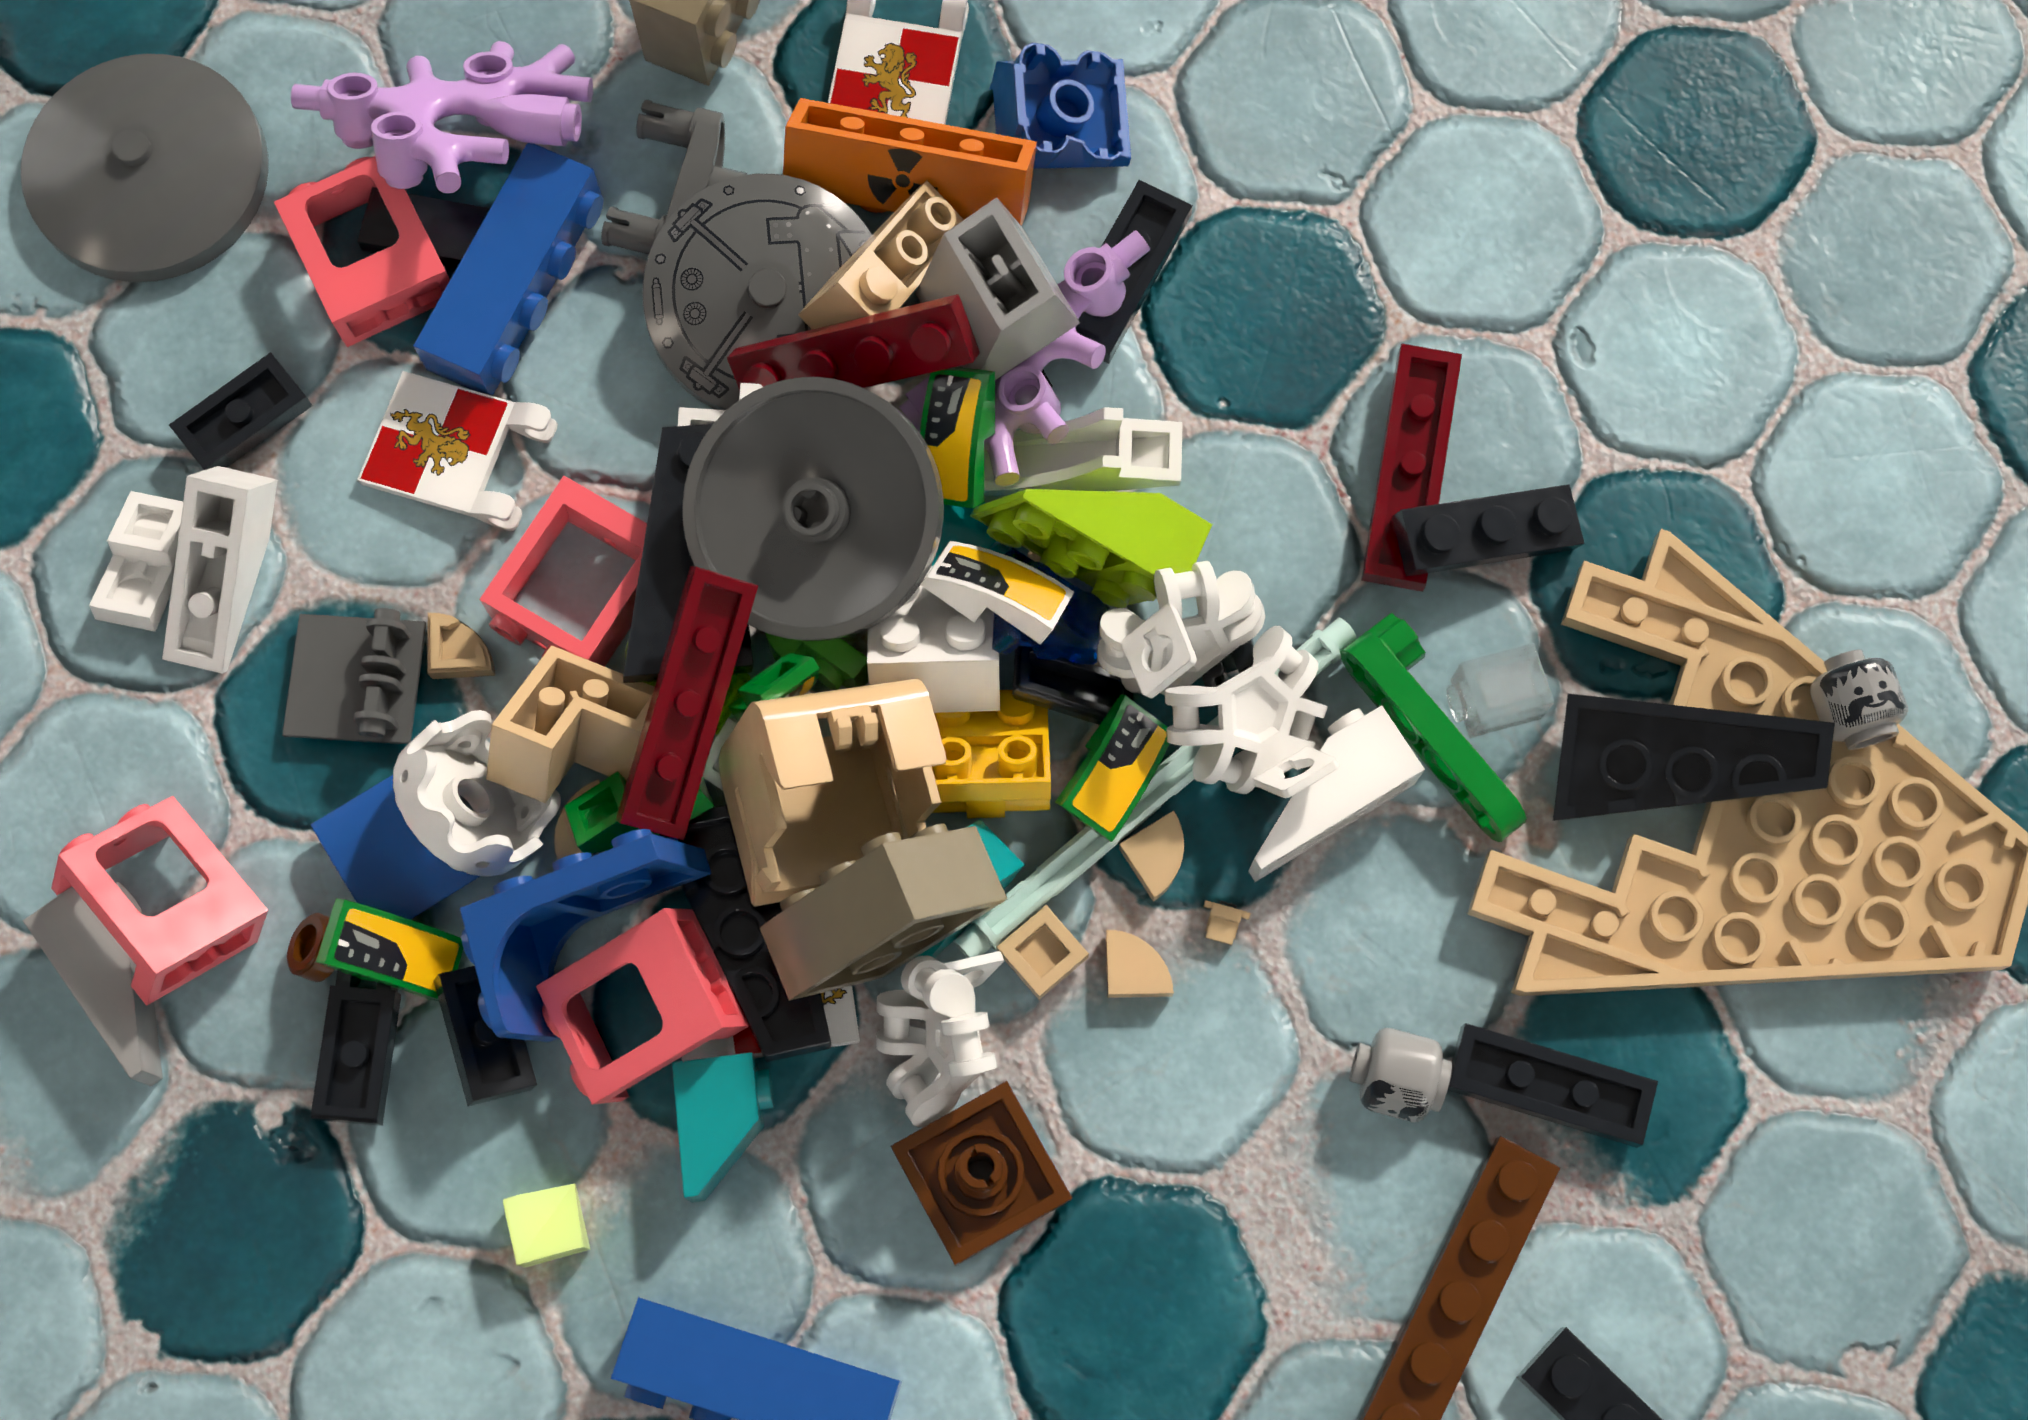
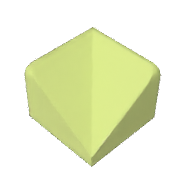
[503,1184,591,1268]

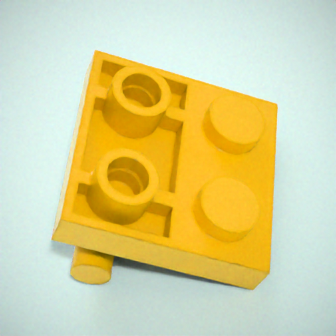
[932,690,1051,819]

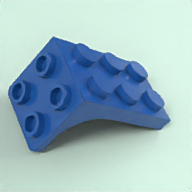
[460,829,711,1042]

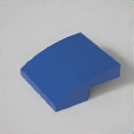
[311,774,480,920]

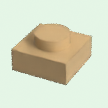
[997,905,1089,1000]

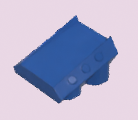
[990,43,1131,169]

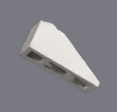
[162,466,278,674]
[1248,705,1425,882]

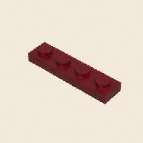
[727,294,980,390]
[1361,343,1462,592]
[616,566,759,840]

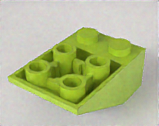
[970,489,1213,608]

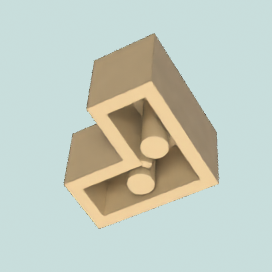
[486,645,655,803]

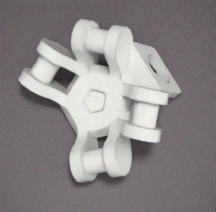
[1097,561,1265,698]
[1165,626,1339,798]
[876,951,1004,1127]

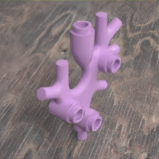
[291,41,593,193]
[899,230,1150,486]

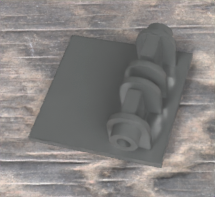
[282,608,426,744]

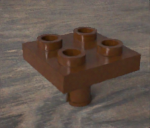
[890,1081,1072,1267]

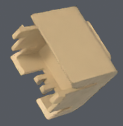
[719,679,947,907]

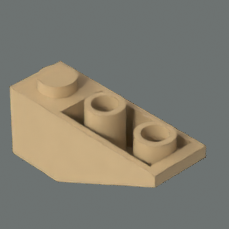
[798,180,964,329]

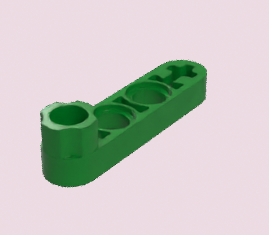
[1340,613,1527,842]

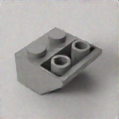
[915,197,1080,380]

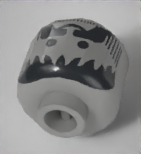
[1810,649,1908,750]
[1349,1028,1452,1122]

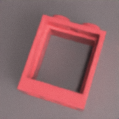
[479,476,647,667]

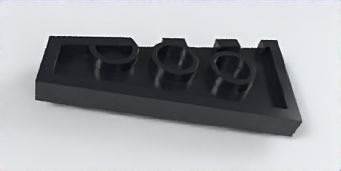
[623,424,753,683]
[1553,693,1835,821]
[658,805,831,1062]

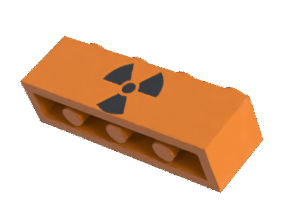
[783,98,1037,226]

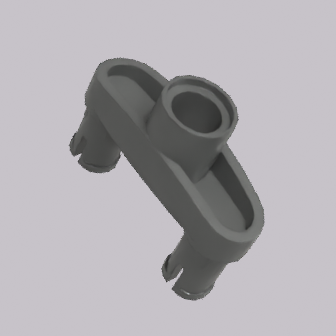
[601,99,748,255]

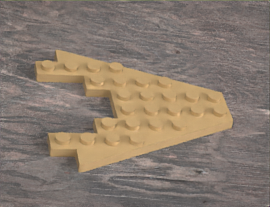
[1467,529,2028,996]

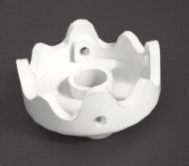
[393,710,561,877]

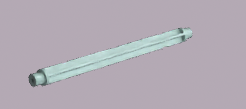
[954,618,1357,958]

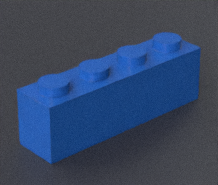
[413,143,604,396]
[611,1297,902,1420]

